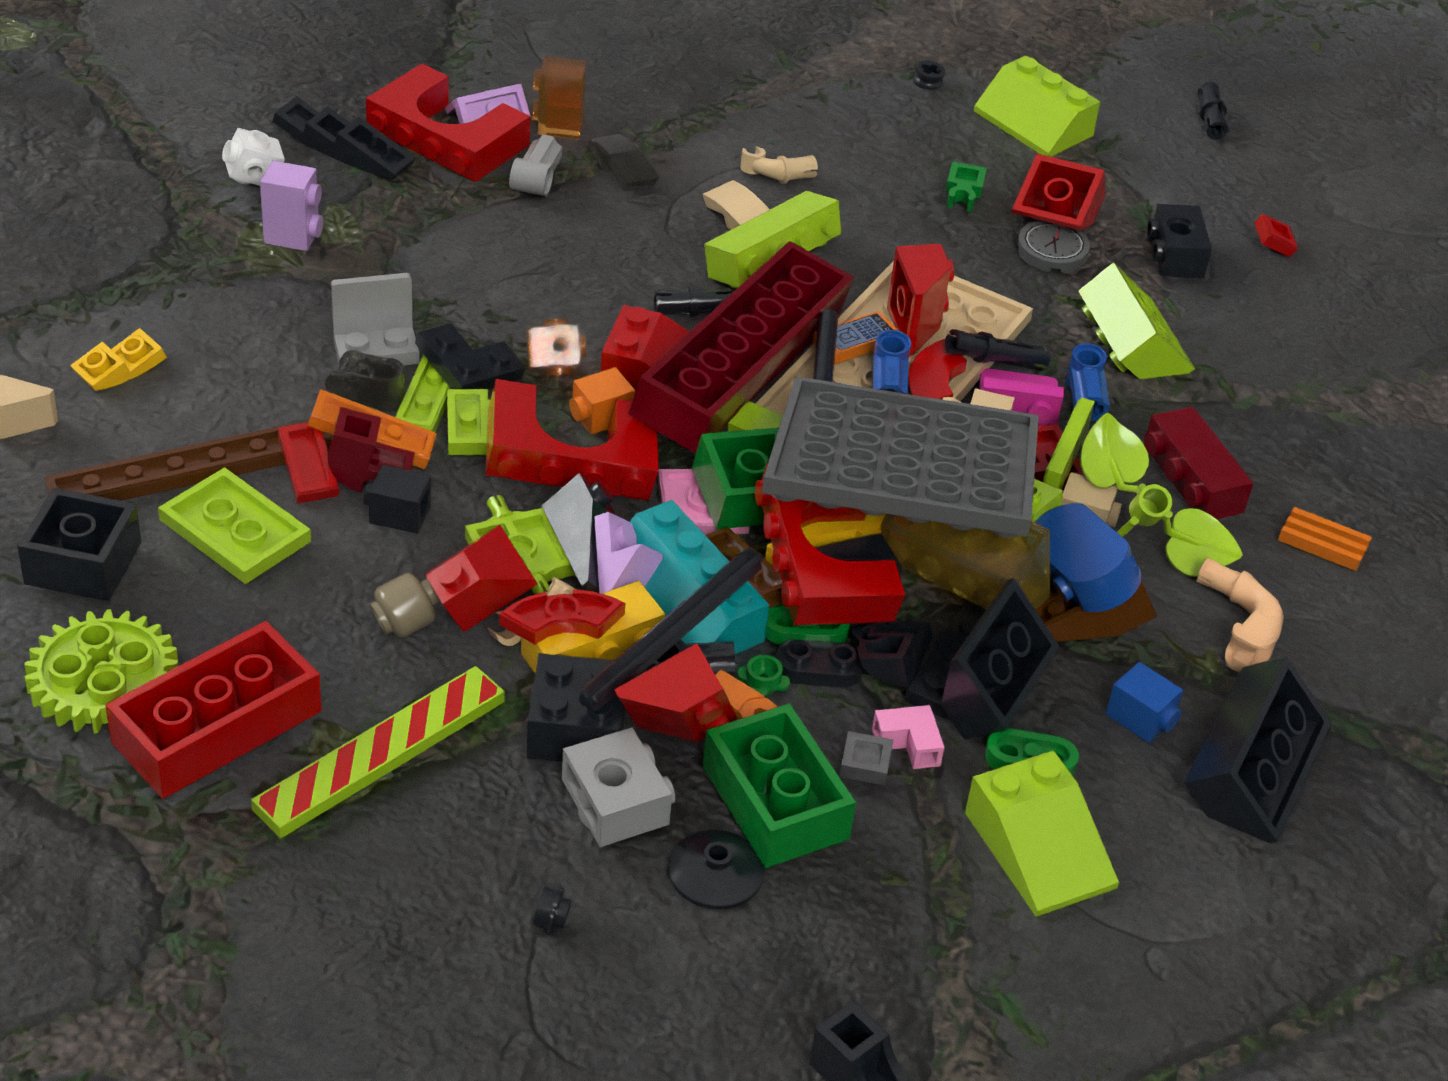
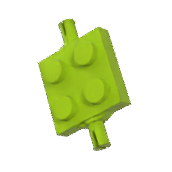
[465,495,575,595]

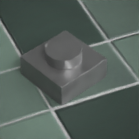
[839,731,893,786]

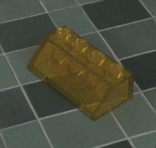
[881,514,1050,610]

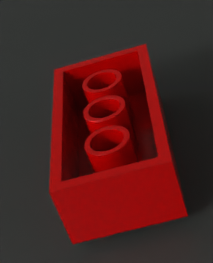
[105,621,322,799]

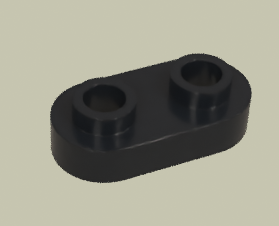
[776,640,863,688]

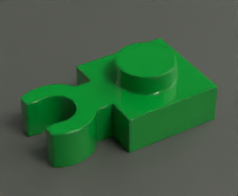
[945,161,987,212]

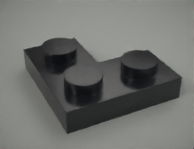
[415,323,526,389]

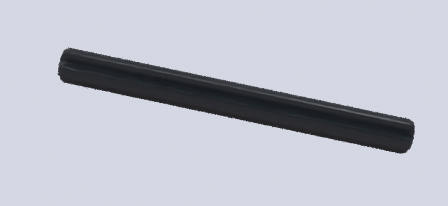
[579,548,763,712]

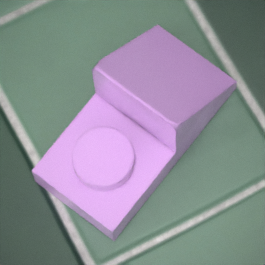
[594,512,663,594]

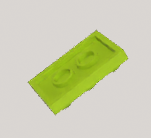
[158,467,312,584]

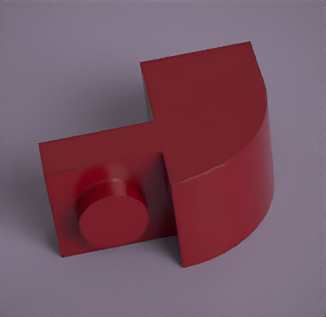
[328,407,415,493]

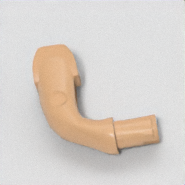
[1197,558,1284,673]

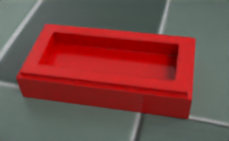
[278,422,339,504]

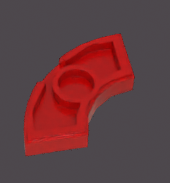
[908,339,967,400]
[499,590,626,645]

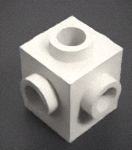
[222,128,285,186]

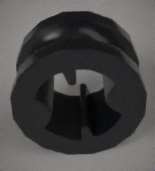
[913,60,946,90]

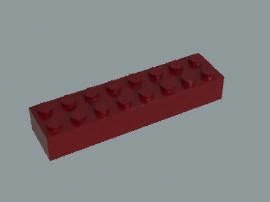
[628,241,854,453]

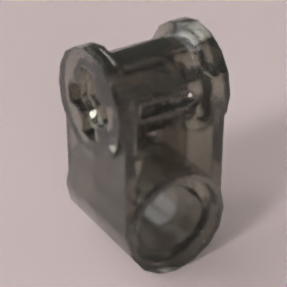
[325,350,406,412]

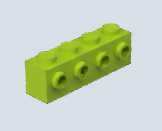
[704,191,841,289]

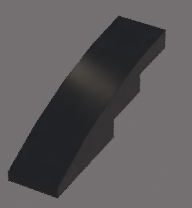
[272,96,416,179]

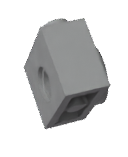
[562,727,675,847]

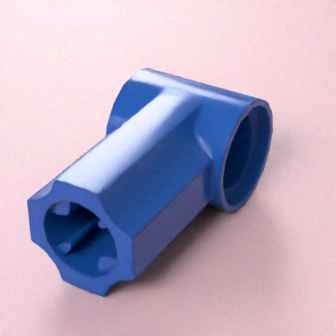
[871,330,911,394]
[1065,343,1110,422]

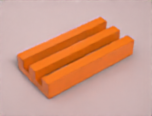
[1278,507,1372,571]

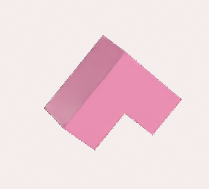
[872,705,945,769]

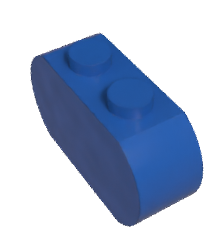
[1027,503,1142,612]

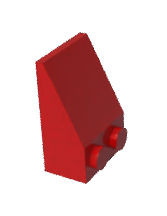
[601,305,690,392]

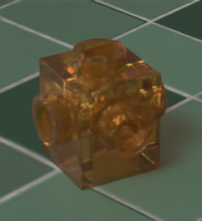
[526,318,586,376]

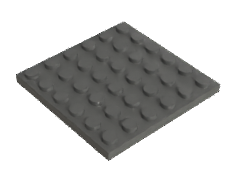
[762,376,1039,538]

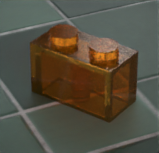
[532,56,586,139]

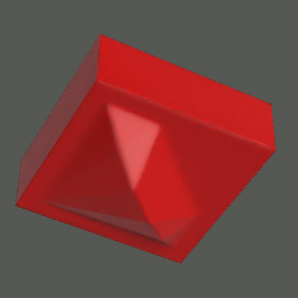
[1254,214,1298,257]

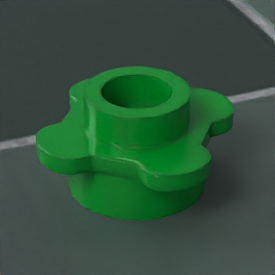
[737,655,790,698]

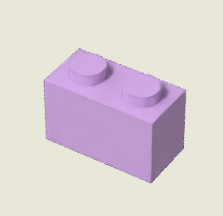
[260,160,323,251]

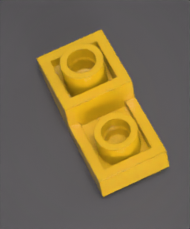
[70,328,167,391]

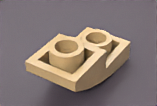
[703,180,770,229]

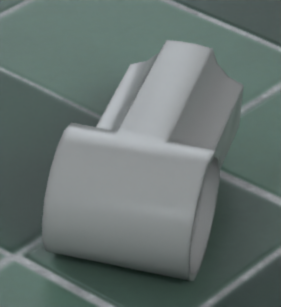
[509,134,563,197]

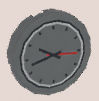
[1017,220,1090,273]

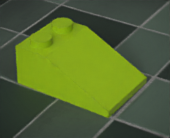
[965,750,1119,917]

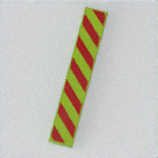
[251,666,505,839]

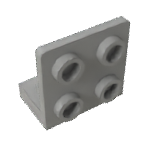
[331,273,419,372]

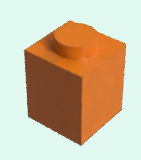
[569,367,635,435]

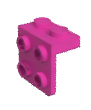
[979,368,1064,426]

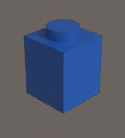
[1106,661,1183,743]

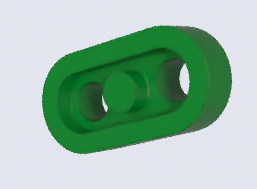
[764,603,850,645]
[985,728,1079,776]

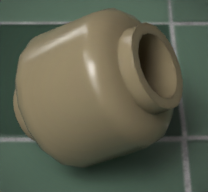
[370,572,440,638]

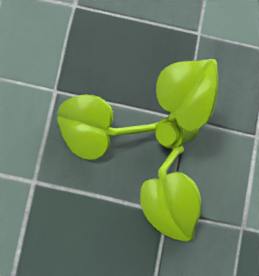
[1080,413,1243,577]

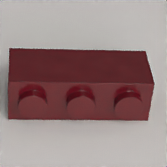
[1144,406,1253,519]

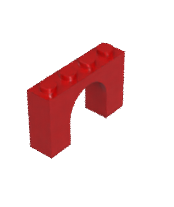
[366,64,530,182]
[485,379,659,501]
[755,462,905,625]

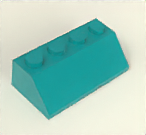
[630,500,769,654]

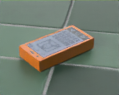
[813,311,898,365]

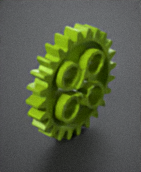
[24,609,179,733]

